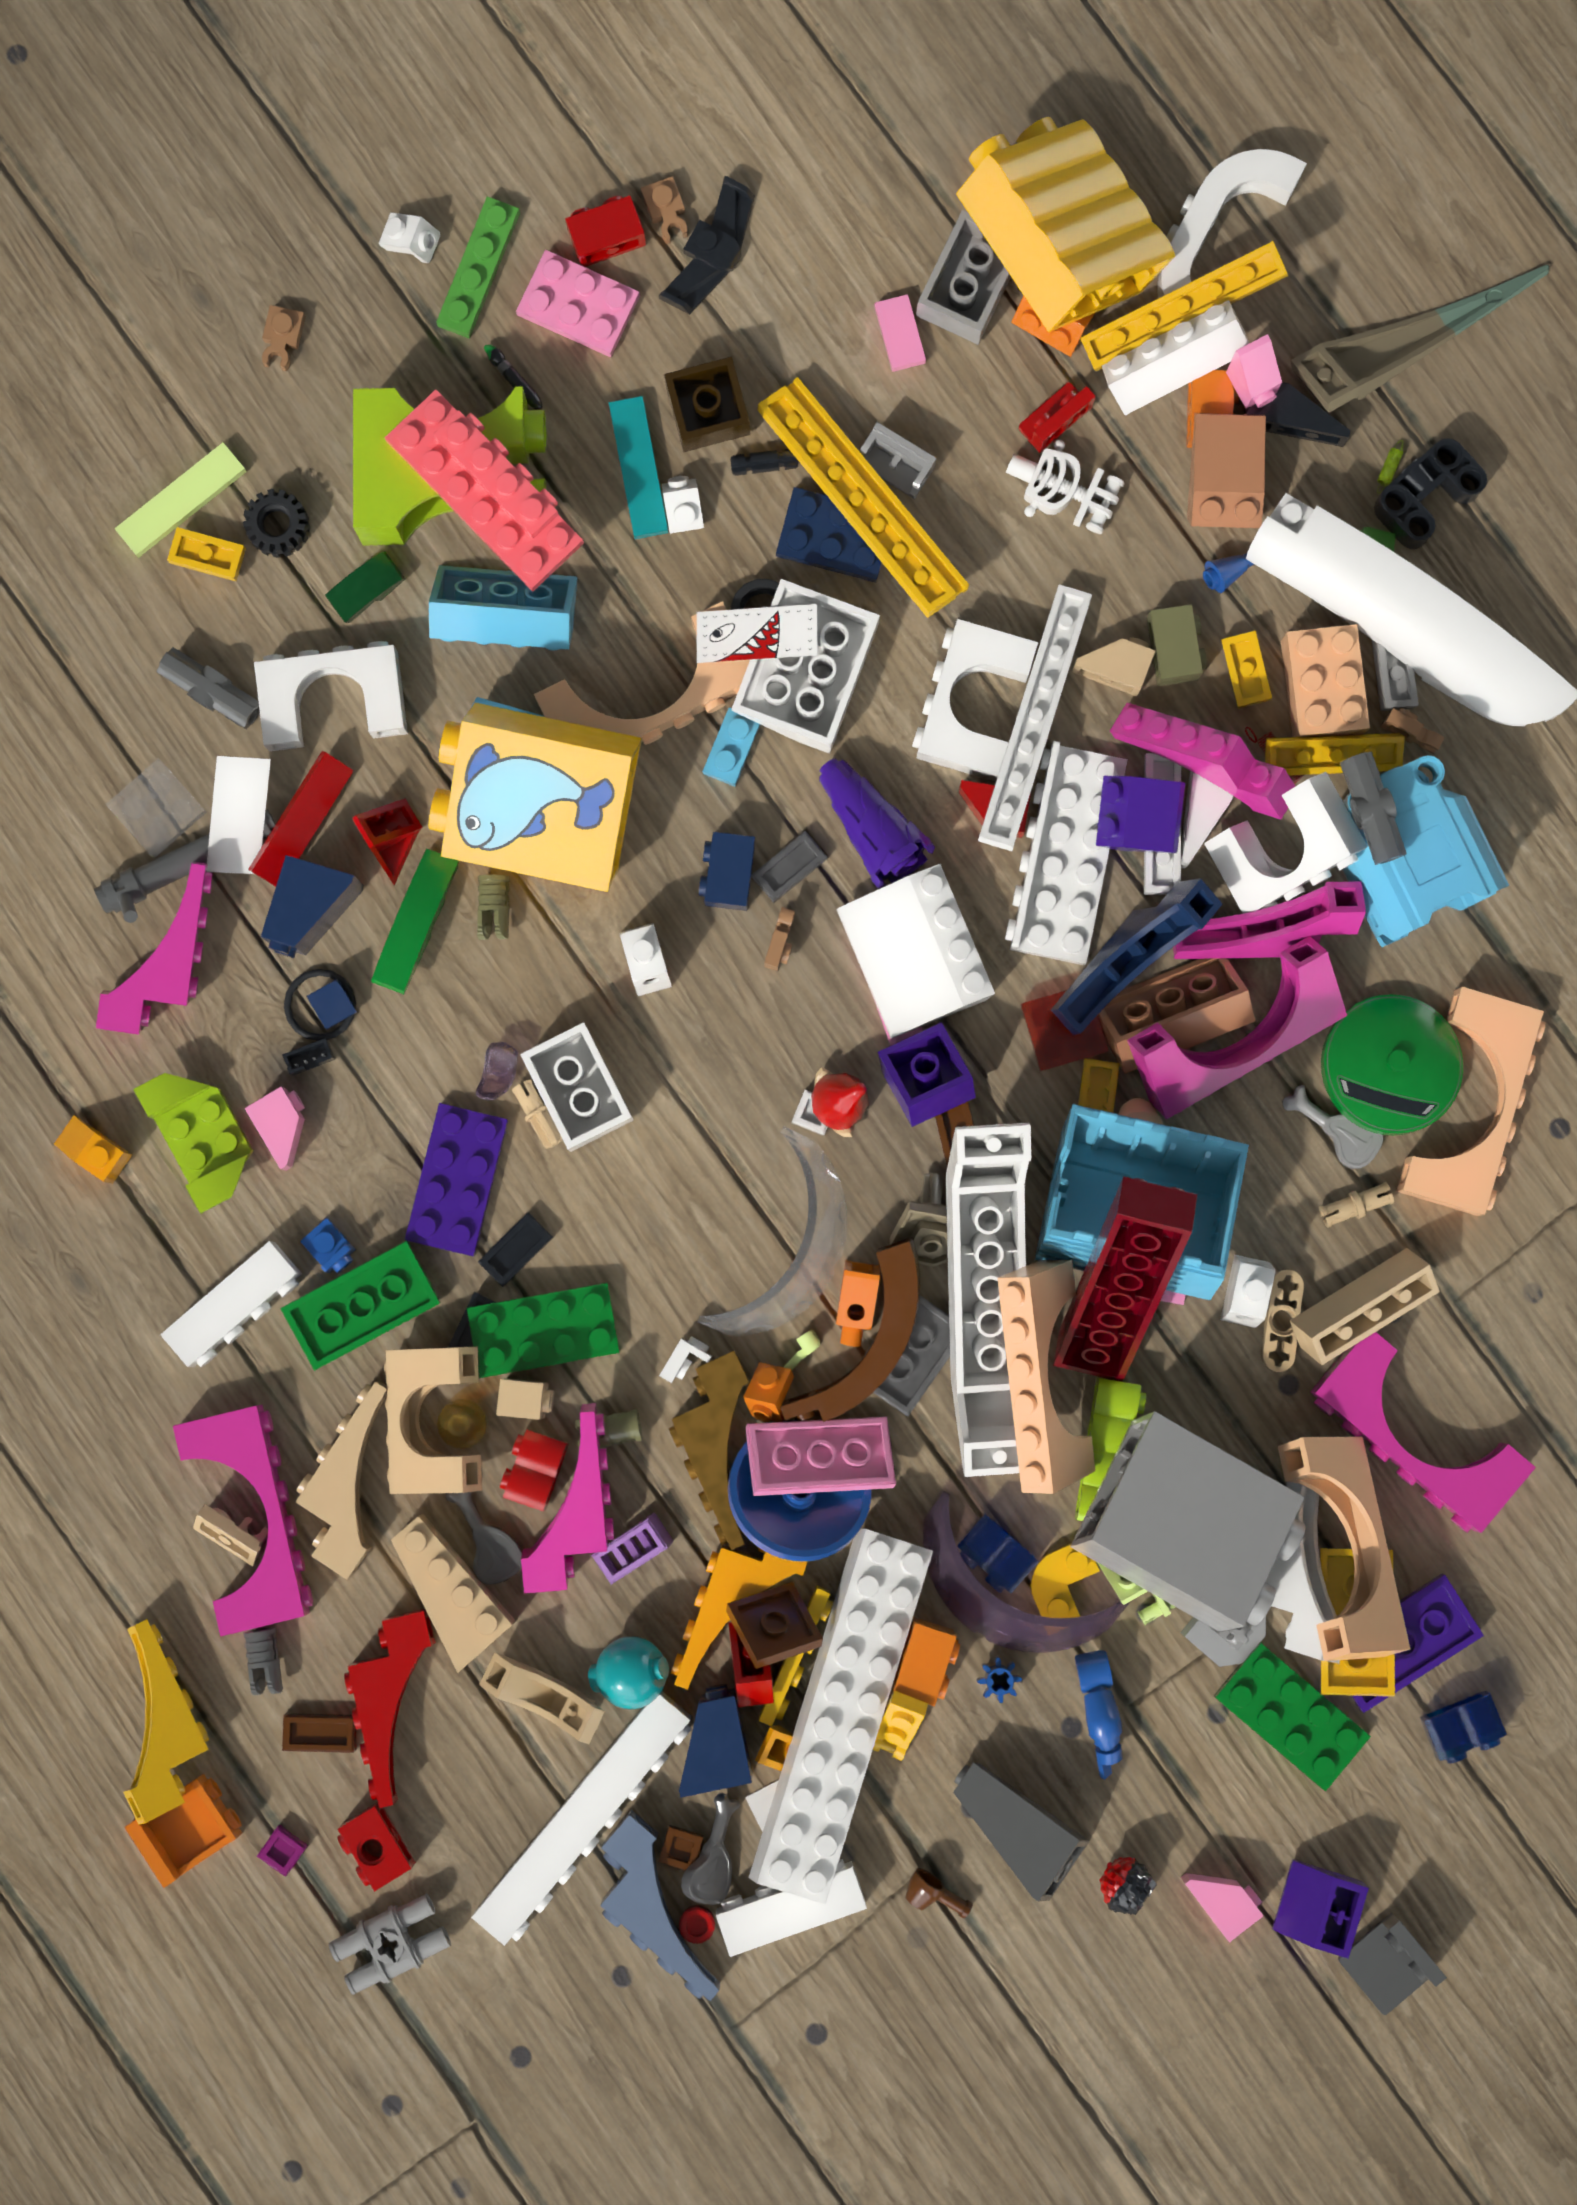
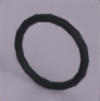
[283,969,356,1041]

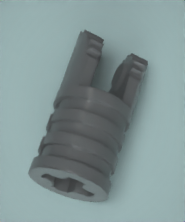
[243,1627,283,1695]

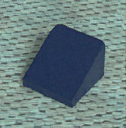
[306,979,357,1029]

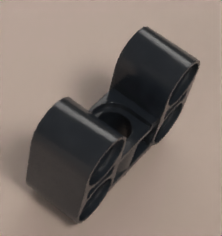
[1374,438,1487,549]

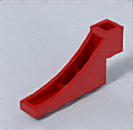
[344,1609,436,1809]

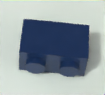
[699,832,755,911]

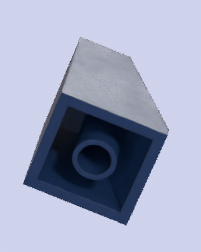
[260,855,364,958]
[679,1684,753,1798]

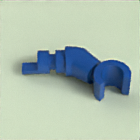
[1075,1650,1123,1780]

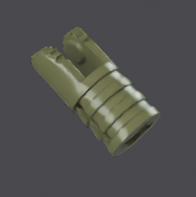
[477,875,510,940]
[575,1409,642,1451]

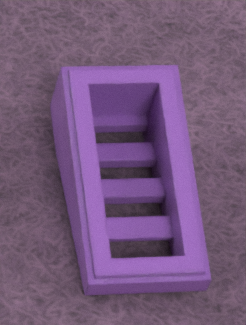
[591,1513,673,1585]

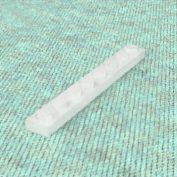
[978,584,1092,851]

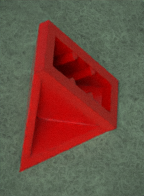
[352,798,423,885]

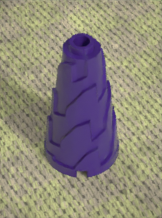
[819,758,935,889]

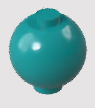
[588,1636,669,1709]

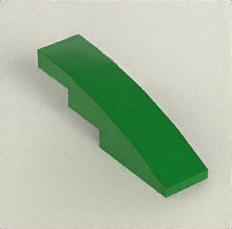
[371,848,459,995]

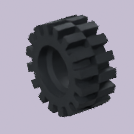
[243,489,310,558]

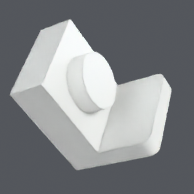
[659,1336,712,1383]

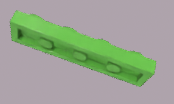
[436,196,520,339]

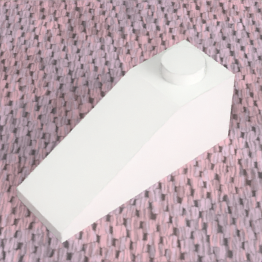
[1181,771,1233,868]

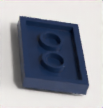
[776,487,882,583]

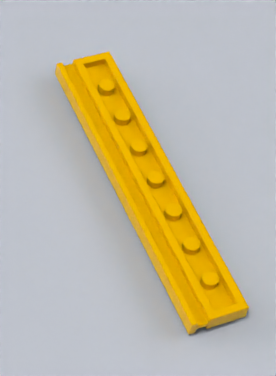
[757,377,969,618]

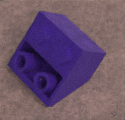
[1272,1859,1369,1959]

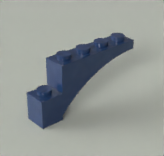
[1051,878,1222,1035]

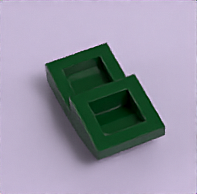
[325,551,405,623]

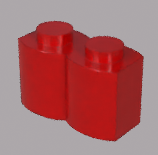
[500,1429,569,1512]

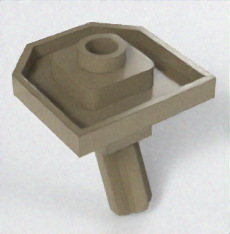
[890,1173,948,1267]

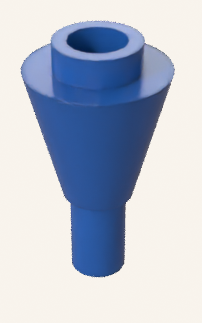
[1203,552,1255,593]

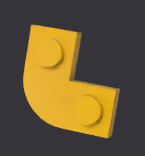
[1030,1543,1100,1633]

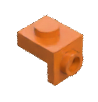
[743,1362,794,1422]

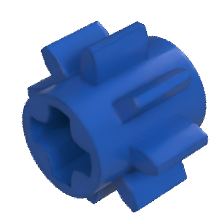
[976,1656,1022,1703]

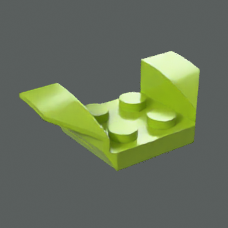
[133,1073,254,1214]

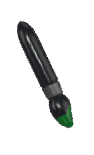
[484,345,543,410]

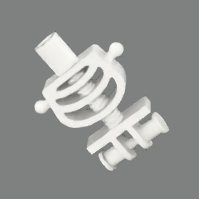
[1006,440,1125,534]

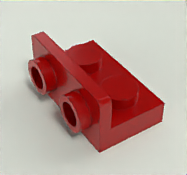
[1018,382,1096,453]

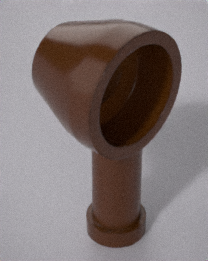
[905,1868,973,1919]

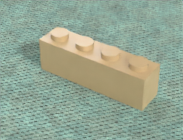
[1290,1248,1440,1365]

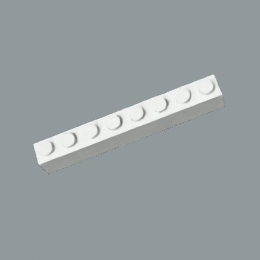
[471,1691,692,1946]

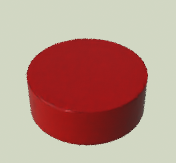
[679,1905,715,1944]

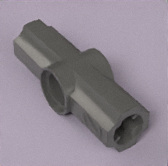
[156,647,260,730]
[1340,751,1407,865]

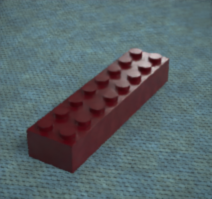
[1053,1176,1198,1382]

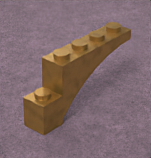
[668,1350,750,1550]

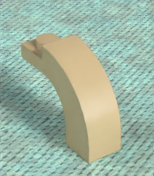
[479,1653,605,1744]

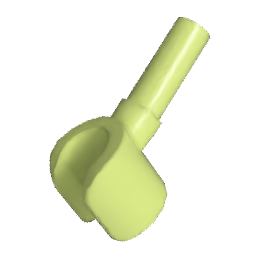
[784,1329,820,1370]

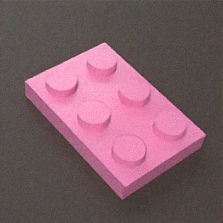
[516,249,640,357]

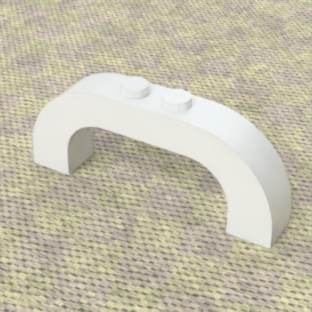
[1157,149,1307,299]

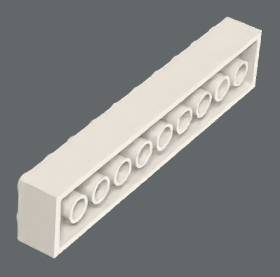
[749,1528,933,1905]

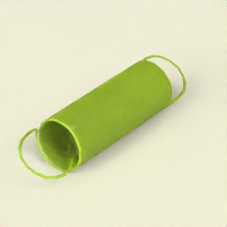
[1377,440,1403,493]

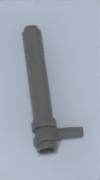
[94,809,276,923]

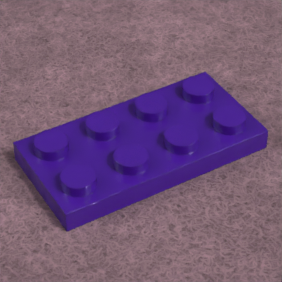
[405,1103,509,1257]
[1351,1574,1484,1713]

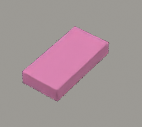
[874,294,926,372]

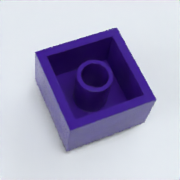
[878,1022,976,1127]

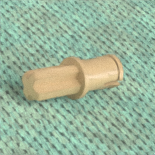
[512,1079,563,1149]

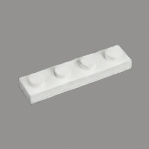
[1144,753,1181,895]

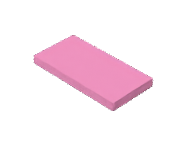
[746,1417,896,1496]

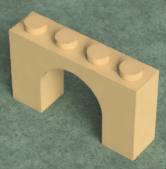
[384,1347,482,1494]

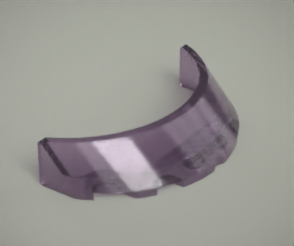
[923,1489,1130,1653]

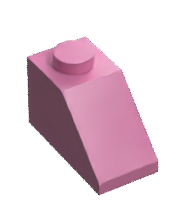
[1226,334,1282,409]
[245,1087,305,1171]
[1180,1873,1263,1943]

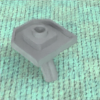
[1180,1616,1266,1667]

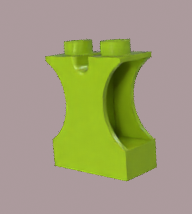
[353,387,547,546]

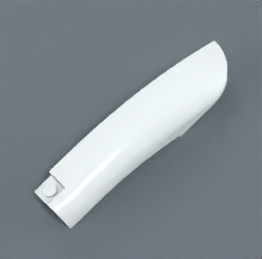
[1246,493,1577,726]

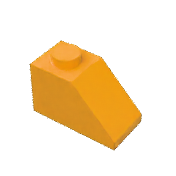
[54,1115,132,1184]

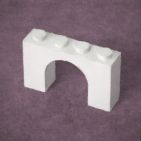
[912,619,1038,782]
[254,641,408,751]
[1204,772,1368,914]

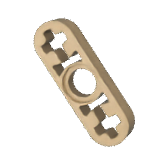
[1261,1270,1304,1372]

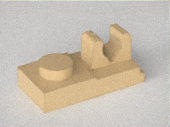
[193,1504,268,1566]

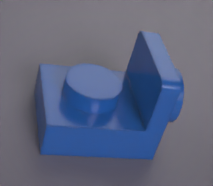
[300,1218,356,1273]

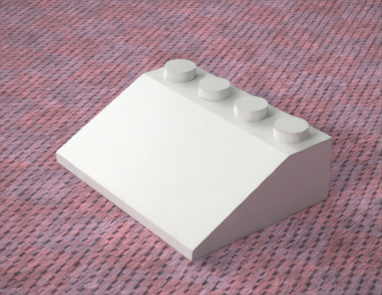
[731,579,880,754]
[836,864,995,1039]

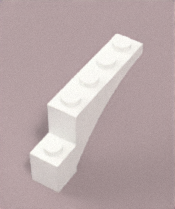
[1265,1482,1340,1664]

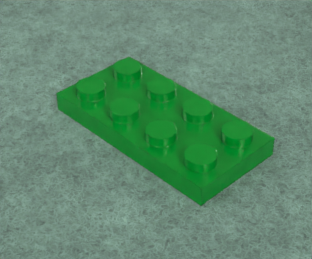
[280,1240,441,1371]
[467,1283,620,1378]
[1214,1642,1371,1792]

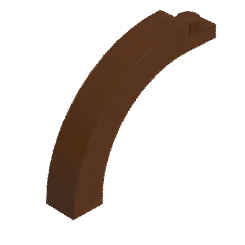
[780,1237,920,1422]

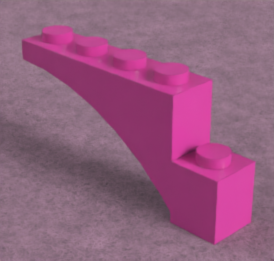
[1110,703,1296,820]
[96,862,213,1035]
[1173,881,1366,959]
[521,1403,614,1593]

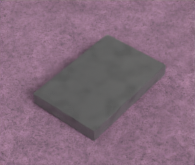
[860,1295,950,1416]

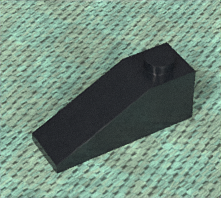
[1244,382,1351,447]

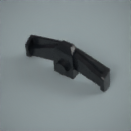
[659,176,755,315]

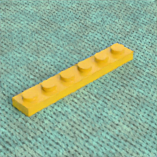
[1080,241,1289,371]

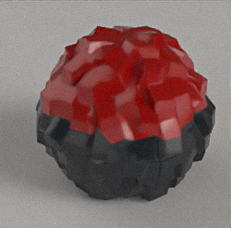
[1099,1857,1157,1915]

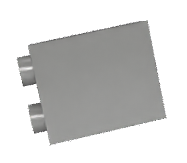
[1070,1411,1306,1632]

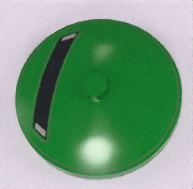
[1321,994,1464,1136]

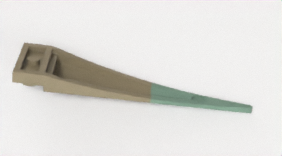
[1291,265,1549,413]

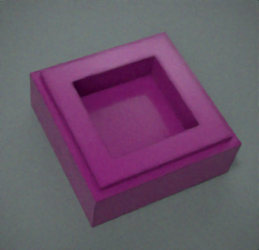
[257,1824,308,1877]

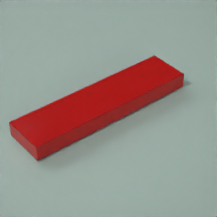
[248,751,353,887]

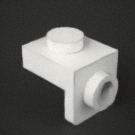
[379,212,440,263]
[662,476,704,534]

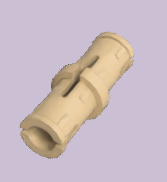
[1319,1182,1394,1228]

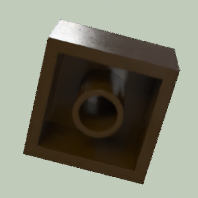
[664,356,750,453]

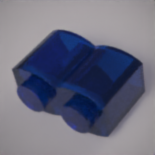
[957,1513,1039,1594]
[1419,1691,1507,1764]

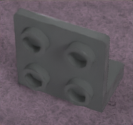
[1338,1912,1447,2015]

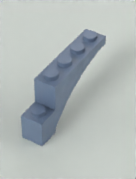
[600,1809,720,2001]

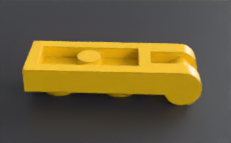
[873,1691,929,1761]

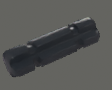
[730,449,799,476]

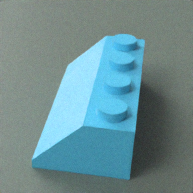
[429,565,577,650]

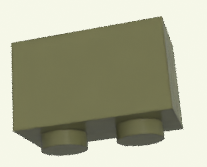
[1146,604,1207,686]

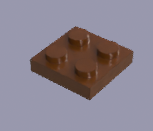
[726,1582,823,1669]

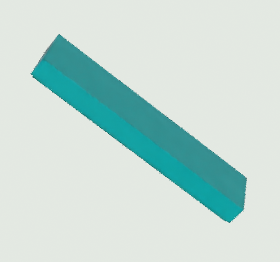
[609,396,668,540]

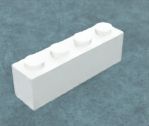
[1102,300,1249,415]
[160,1241,302,1368]
[716,1859,867,1957]

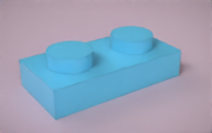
[702,708,761,787]

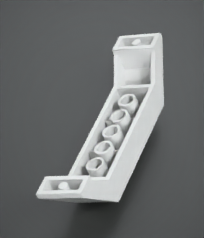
[946,1123,1031,1477]

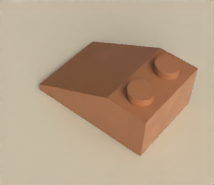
[1187,413,1266,528]

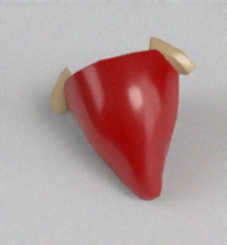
[811,1067,869,1137]

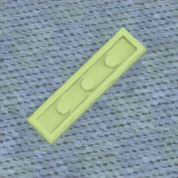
[114,442,247,558]

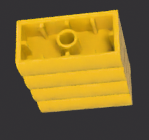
[956,117,1175,332]

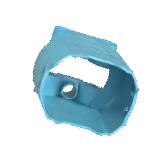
[1342,755,1509,947]

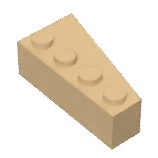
[391,1514,516,1673]

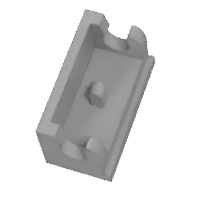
[859,422,936,499]

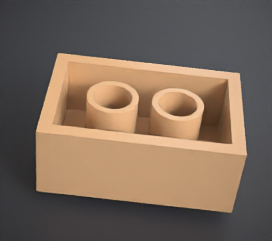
[1281,624,1370,737]

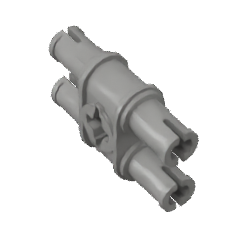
[328,1894,451,1995]

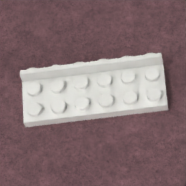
[1005,741,1128,965]

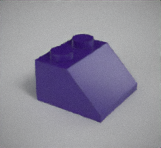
[1096,776,1185,854]

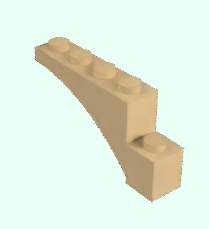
[296,1381,387,1580]

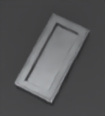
[751,831,828,903]

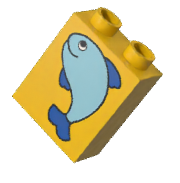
[429,702,642,892]

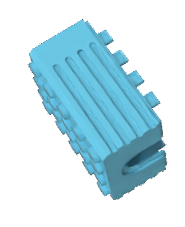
[1035,1104,1249,1300]

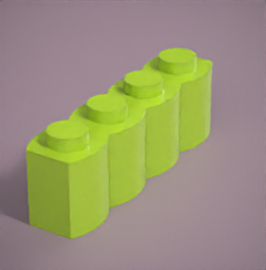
[1075,1378,1146,1521]

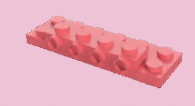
[384,389,584,592]

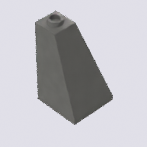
[953,1762,1090,1902]

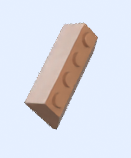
[1097,958,1255,1074]

